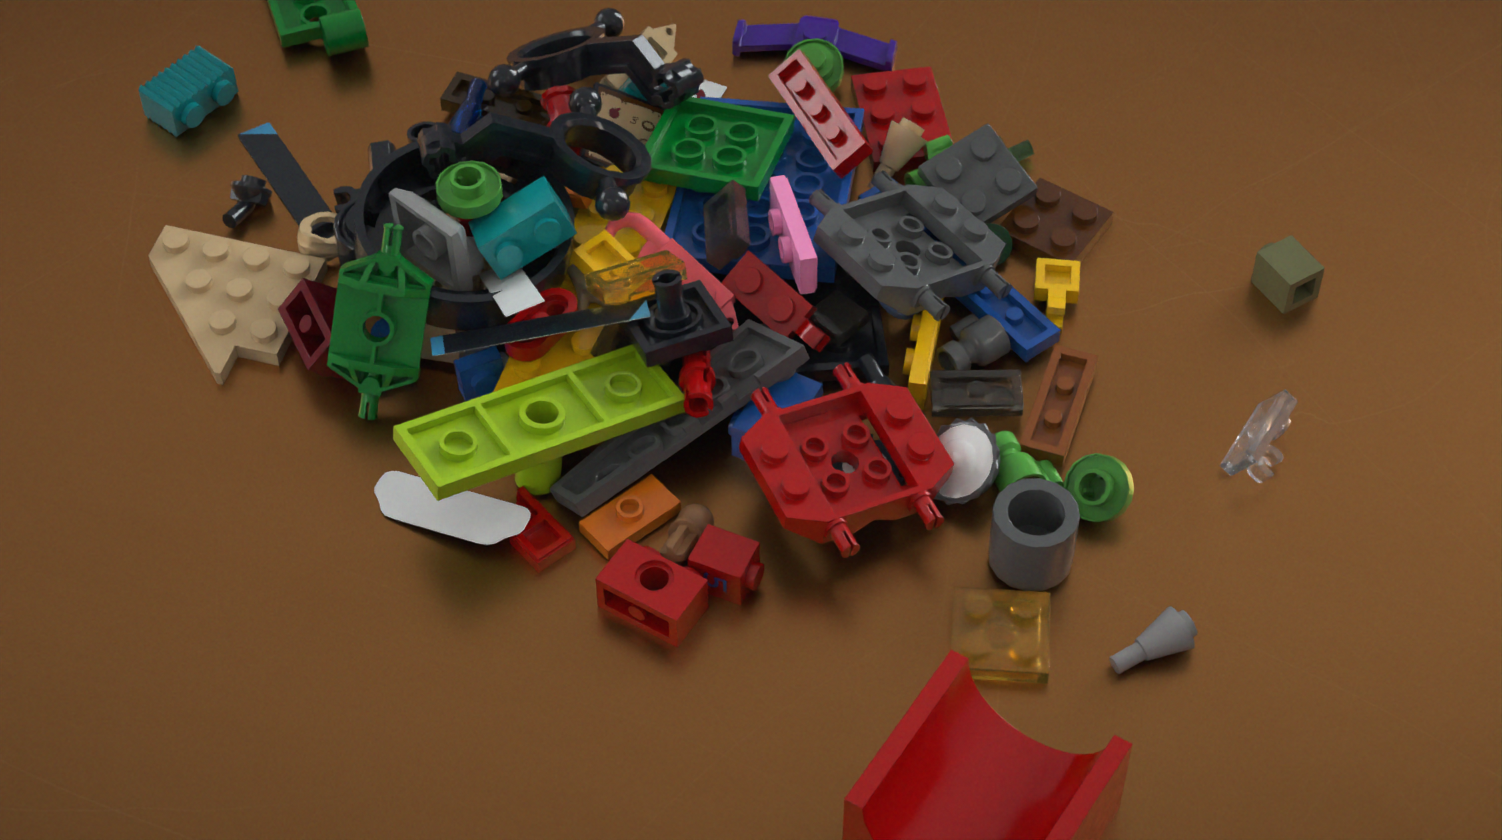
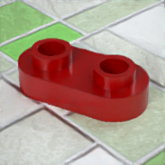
[504,288,578,362]

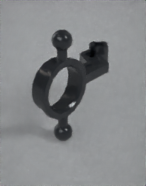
[488,8,704,109]
[417,87,652,221]

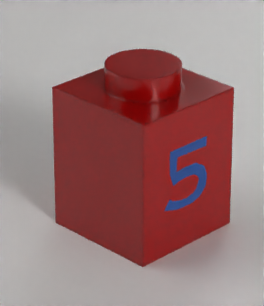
[688,524,765,606]

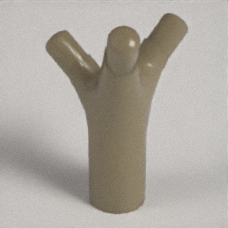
[567,264,614,311]

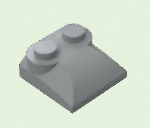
[389,188,485,291]

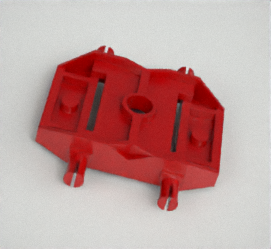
[739,362,954,558]

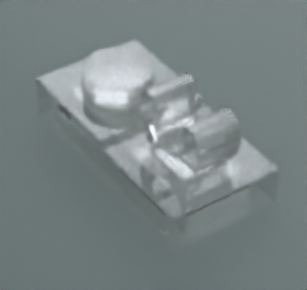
[1219,389,1298,483]

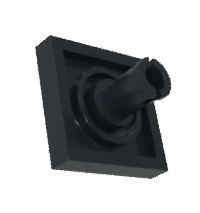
[620,270,734,368]

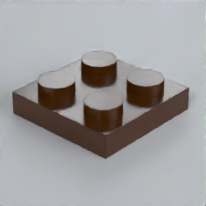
[1000,178,1114,262]

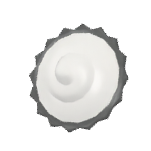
[934,418,1000,505]

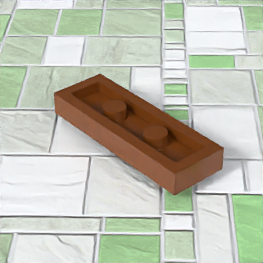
[1020,345,1098,467]

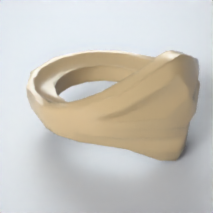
[297,212,338,262]

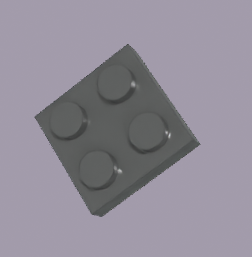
[917,123,1038,224]

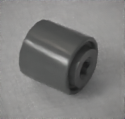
[988,478,1080,591]

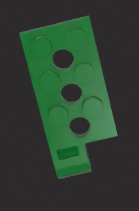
[267,0,369,56]

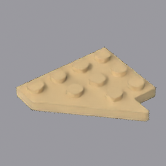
[148,225,328,385]

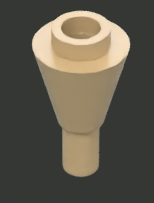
[867,117,927,188]

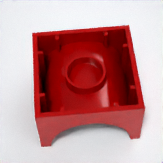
[842,649,1133,840]

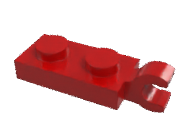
[721,250,831,352]

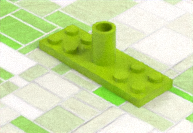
[393,344,685,501]

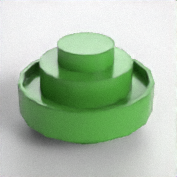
[784,38,844,92]
[436,160,503,219]
[1063,453,1134,523]

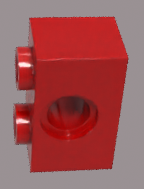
[595,539,709,648]

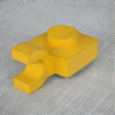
[1034,258,1080,334]

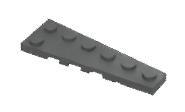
[549,319,810,517]

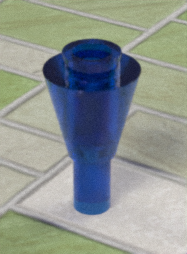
[448,79,487,134]

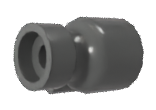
[936,314,1011,379]

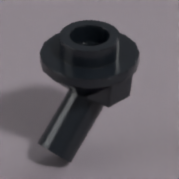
[222,175,272,228]

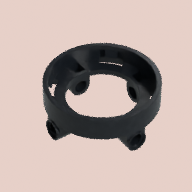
[354,141,575,353]

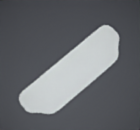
[374,471,531,545]

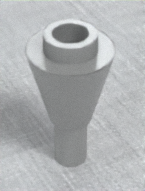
[1109,606,1198,674]

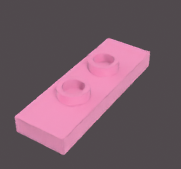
[768,175,818,295]

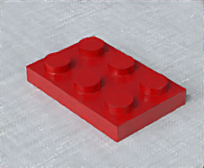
[851,66,954,174]

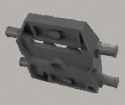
[809,170,1012,321]

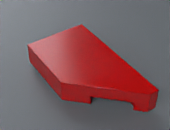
[510,486,576,573]

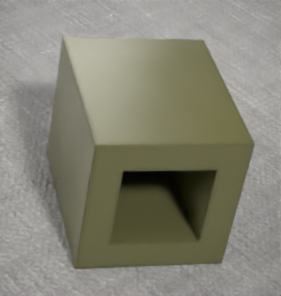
[1251,235,1325,314]

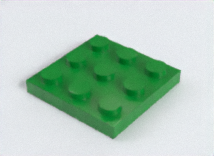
[644,97,795,201]

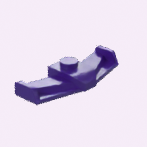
[732,16,898,71]

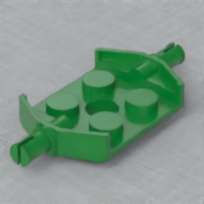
[327,223,434,420]

